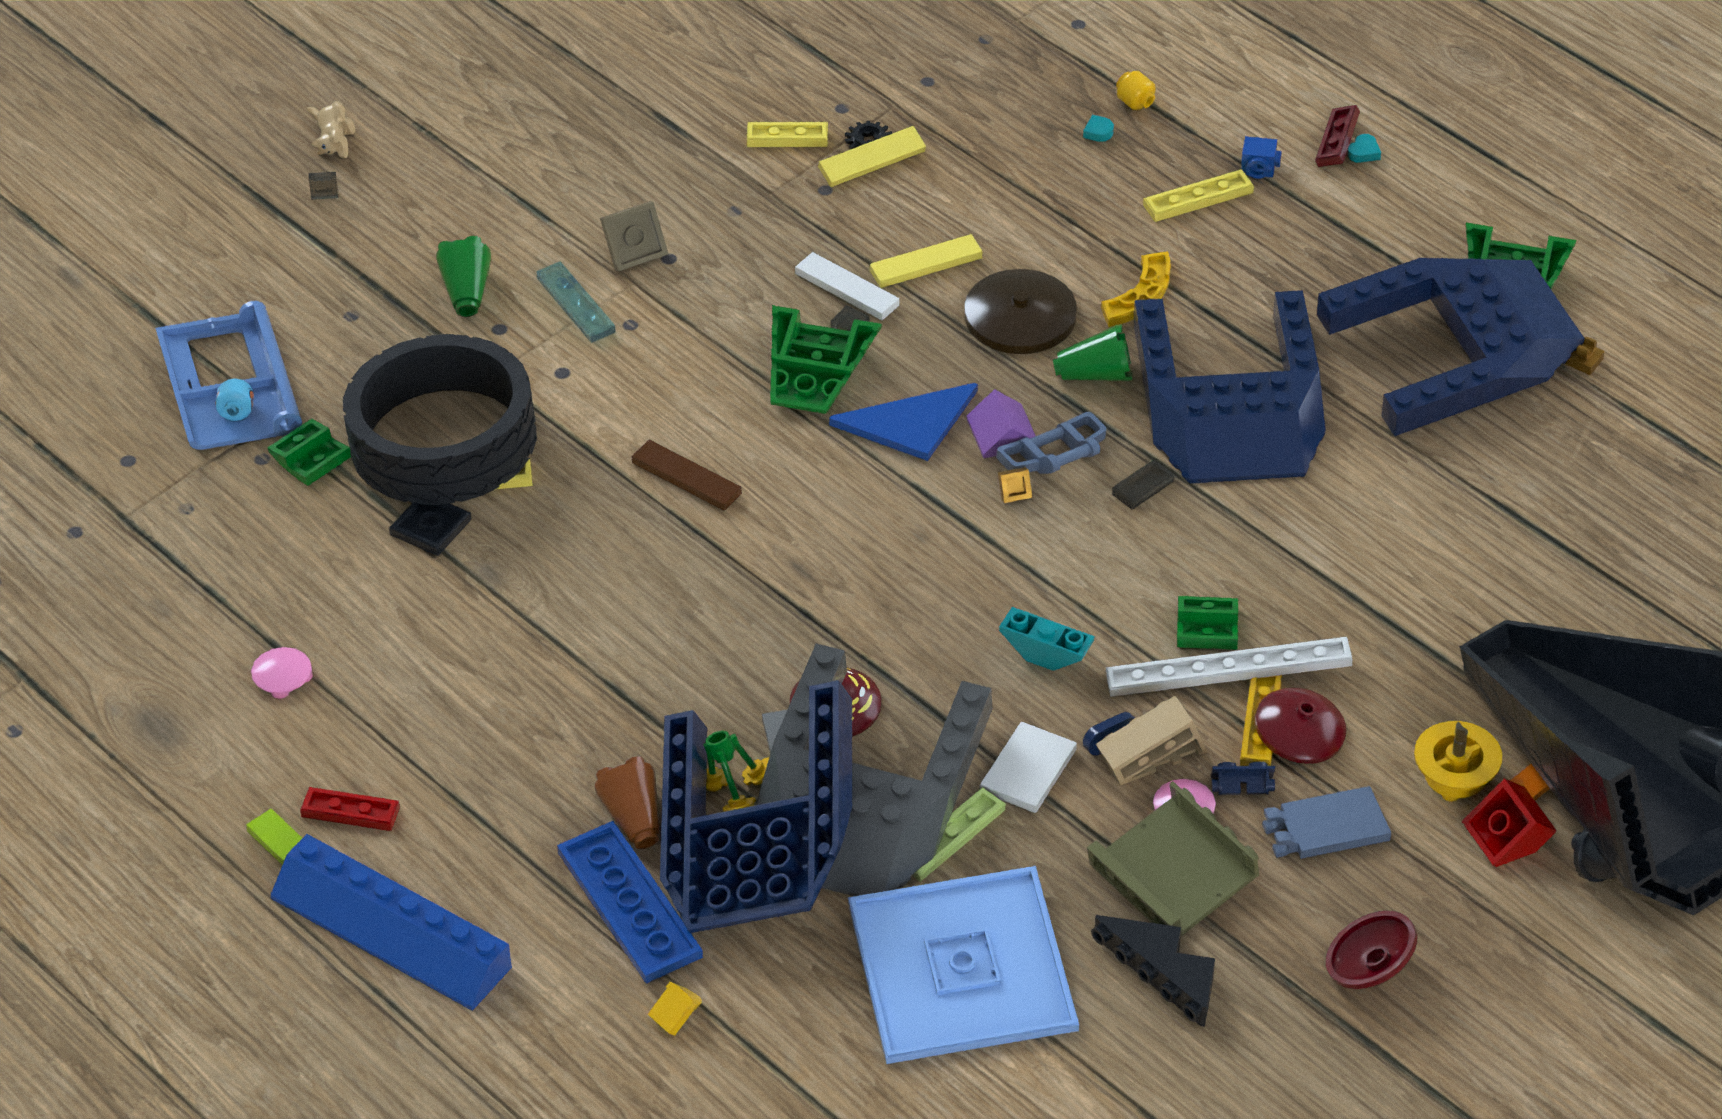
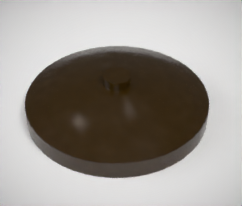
[965,269,1077,354]

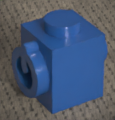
[1241,136,1282,179]

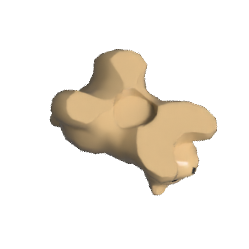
[307,101,355,159]

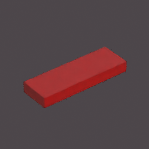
[300,787,400,831]

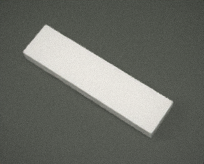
[795,252,899,320]

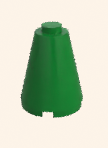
[1053,324,1133,381]

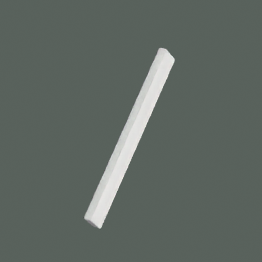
[1106,637,1352,697]

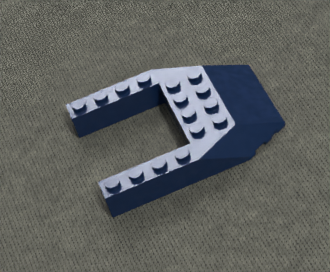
[1317,258,1585,437]
[1134,290,1326,484]
[660,680,852,933]

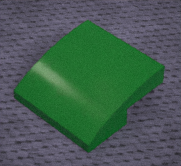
[268,418,351,486]
[1177,596,1238,650]

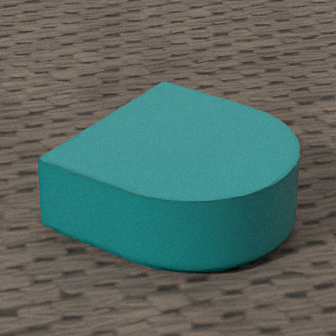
[1083,114,1114,142]

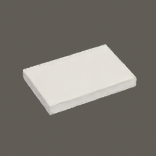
[980,722,1077,813]

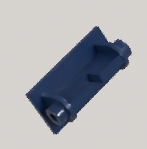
[1211,762,1275,795]

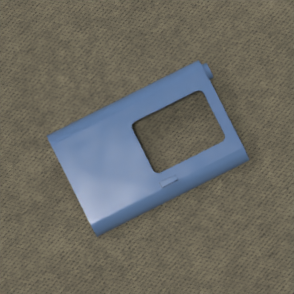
[155,301,302,450]

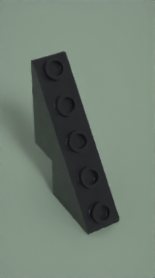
[1091,915,1215,1027]

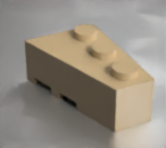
[1096,696,1208,785]

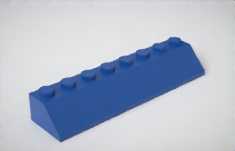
[270,834,512,1011]

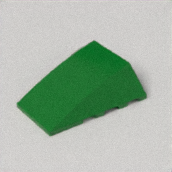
[1465,222,1577,289]
[770,305,882,414]

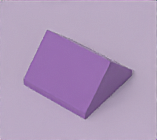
[967,389,1036,459]

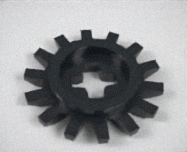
[845,121,893,149]

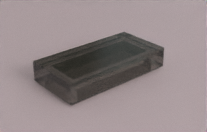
[1112,459,1175,510]

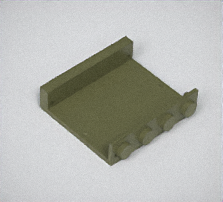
[1087,781,1259,936]

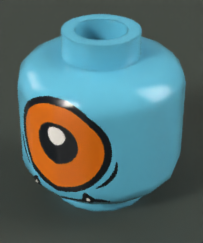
[215,378,254,421]

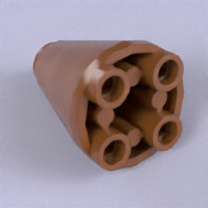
[595,756,659,849]

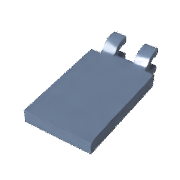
[1262,786,1391,859]

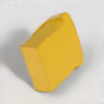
[648,981,702,1036]

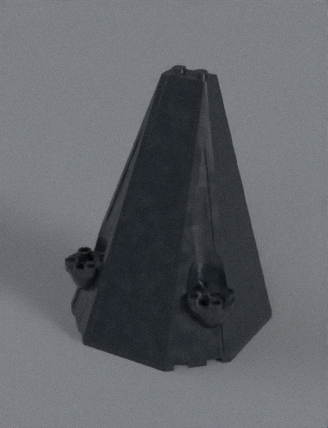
[1459,620,1722,916]

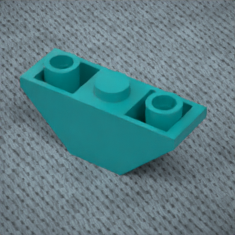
[999,607,1095,671]

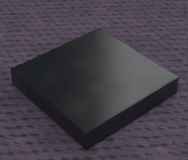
[389,502,472,556]

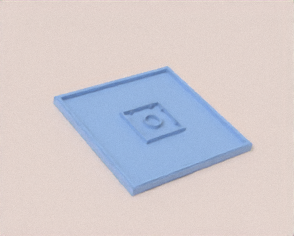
[848,866,1079,1064]

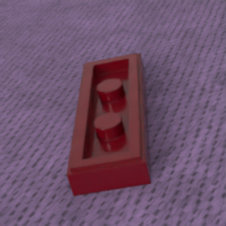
[1315,105,1360,167]

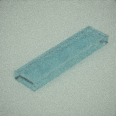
[536,261,616,343]

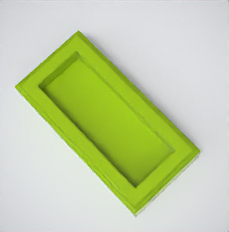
[246,809,302,865]

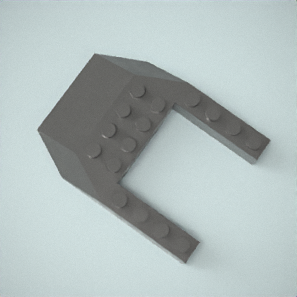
[756,643,993,896]

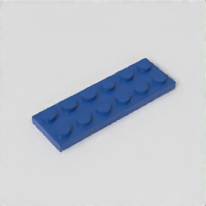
[557,821,703,984]

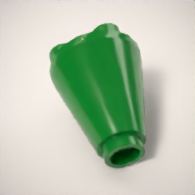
[436,236,492,317]

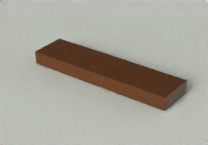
[632,439,742,511]

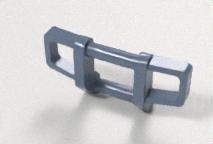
[996,412,1107,474]

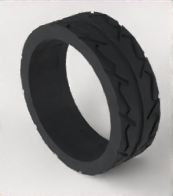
[343,334,537,505]

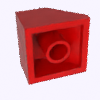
[1461,778,1557,867]

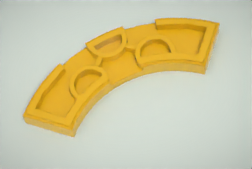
[1101,251,1171,327]

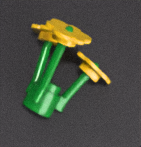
[703,730,769,812]

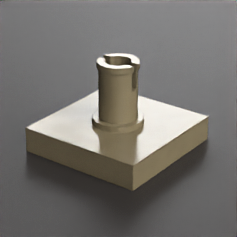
[600,201,669,272]

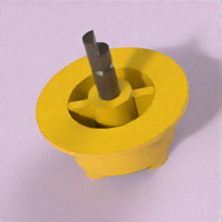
[1414,721,1502,802]

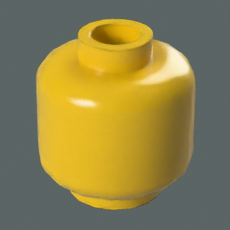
[1116,71,1156,110]

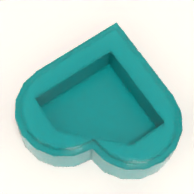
[1347,134,1381,163]

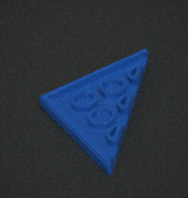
[829,383,978,461]

